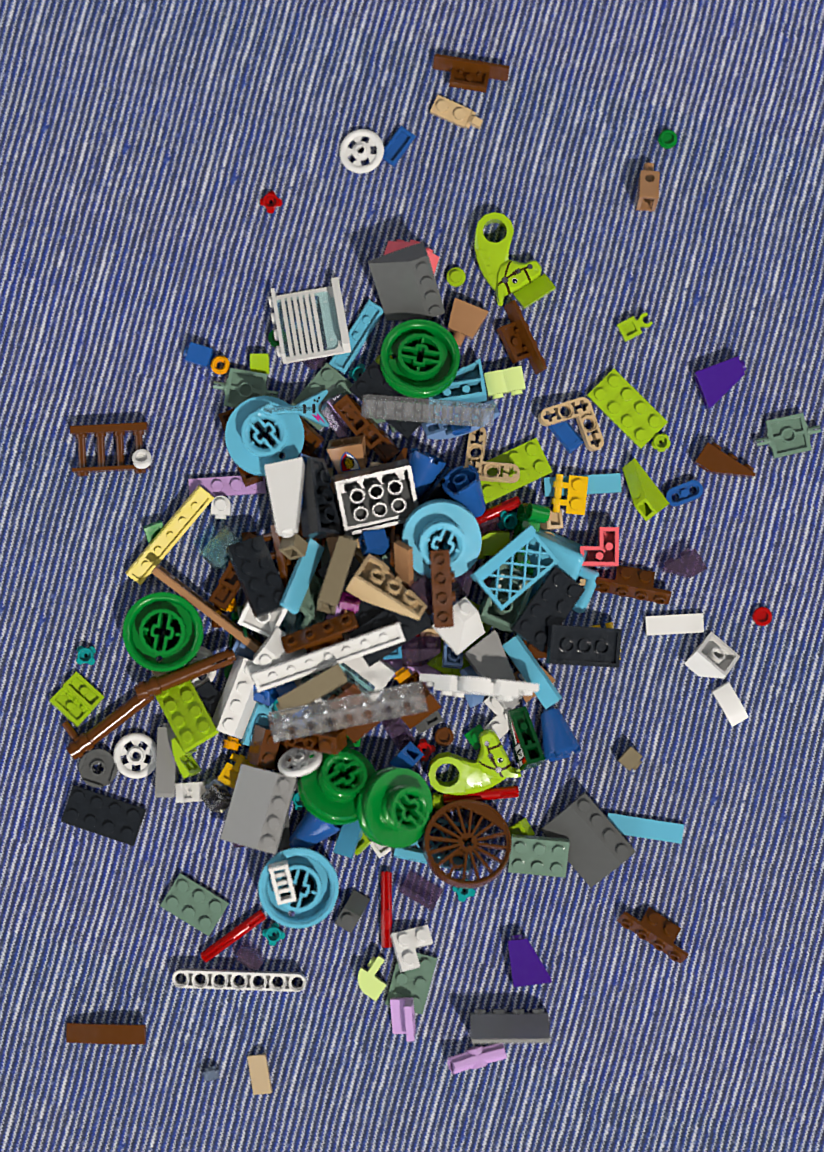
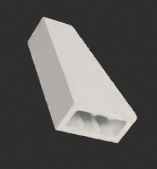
[264,457,305,538]

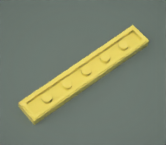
[125,485,214,585]

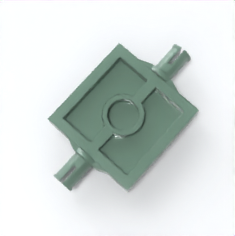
[213,368,278,408]
[756,413,821,459]
[299,574,326,628]

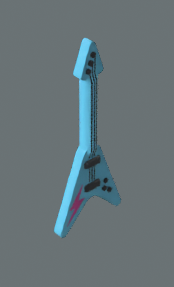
[258,390,329,427]

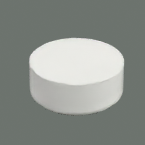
[132,449,152,469]

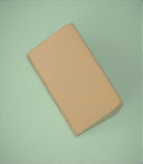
[247,1053,272,1095]

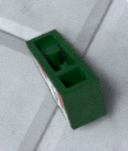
[508,706,546,771]

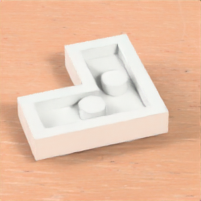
[483,696,517,740]
[390,925,433,972]

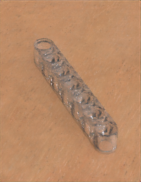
[361,394,495,427]

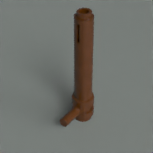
[134,649,237,700]
[62,694,155,760]

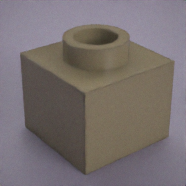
[278,533,308,560]
[617,746,643,771]

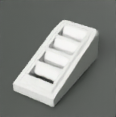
[268,860,297,905]

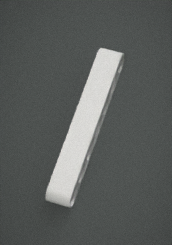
[172,968,307,992]

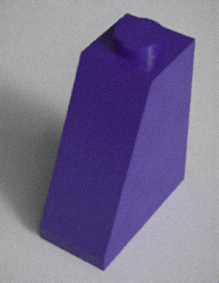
[693,356,746,410]
[507,934,552,987]

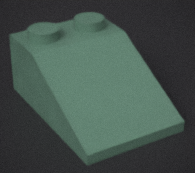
[478,564,534,634]

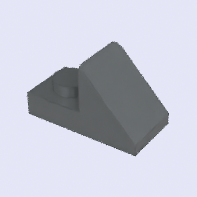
[334,890,370,933]

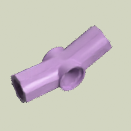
[447,1043,507,1074]

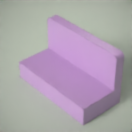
[390,997,416,1042]

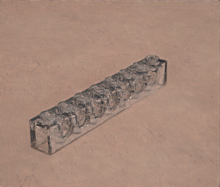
[268,681,428,742]

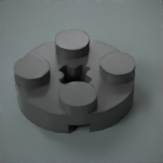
[79,749,118,788]

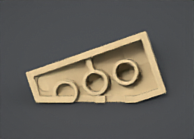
[346,554,427,620]

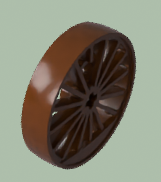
[423,800,512,889]

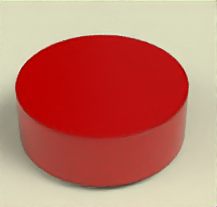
[752,607,772,626]

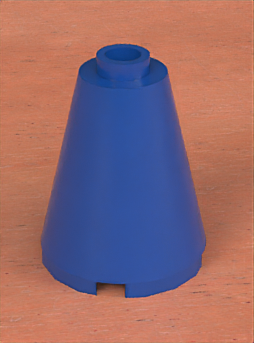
[408,447,446,501]
[442,465,486,517]
[541,706,582,762]
[289,811,342,848]

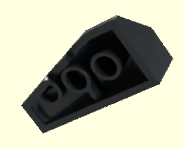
[301,457,345,539]

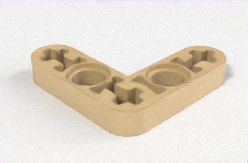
[538,397,604,452]
[464,427,520,483]

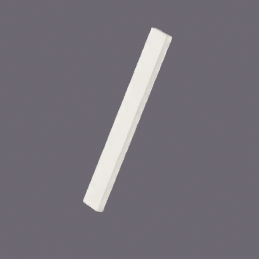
[252,622,405,692]

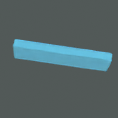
[329,300,384,375]
[544,473,622,497]
[280,538,324,614]
[502,635,562,709]
[607,813,684,844]

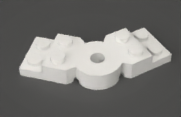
[419,673,539,702]

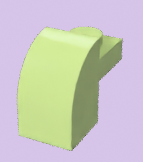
[358,954,387,1001]

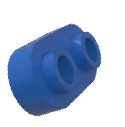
[665,480,703,507]

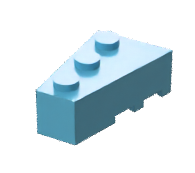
[428,359,487,410]

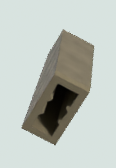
[316,535,358,616]
[276,664,348,717]

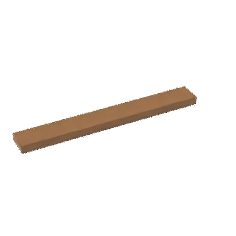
[151,564,262,653]

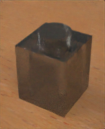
[200,784,232,813]

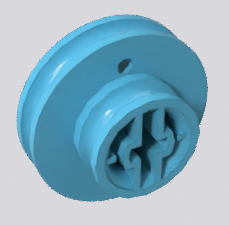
[225,396,304,476]
[402,499,482,579]
[258,847,339,928]

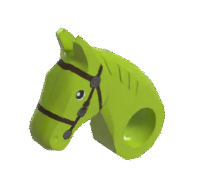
[474,212,542,306]
[427,729,521,795]

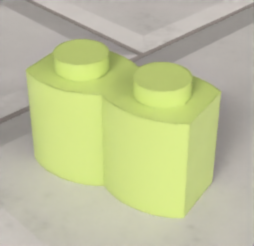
[484,366,526,399]

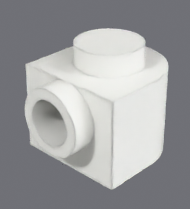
[211,496,232,519]

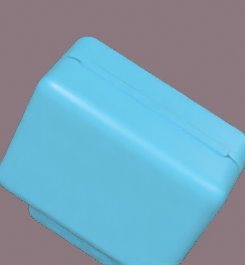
[526,528,600,613]

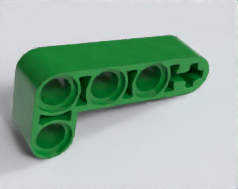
[509,503,550,576]

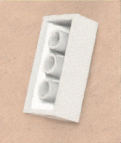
[212,655,262,739]

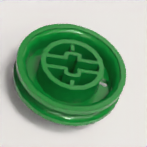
[380,319,460,398]
[123,592,204,672]
[297,746,376,825]
[357,767,433,848]

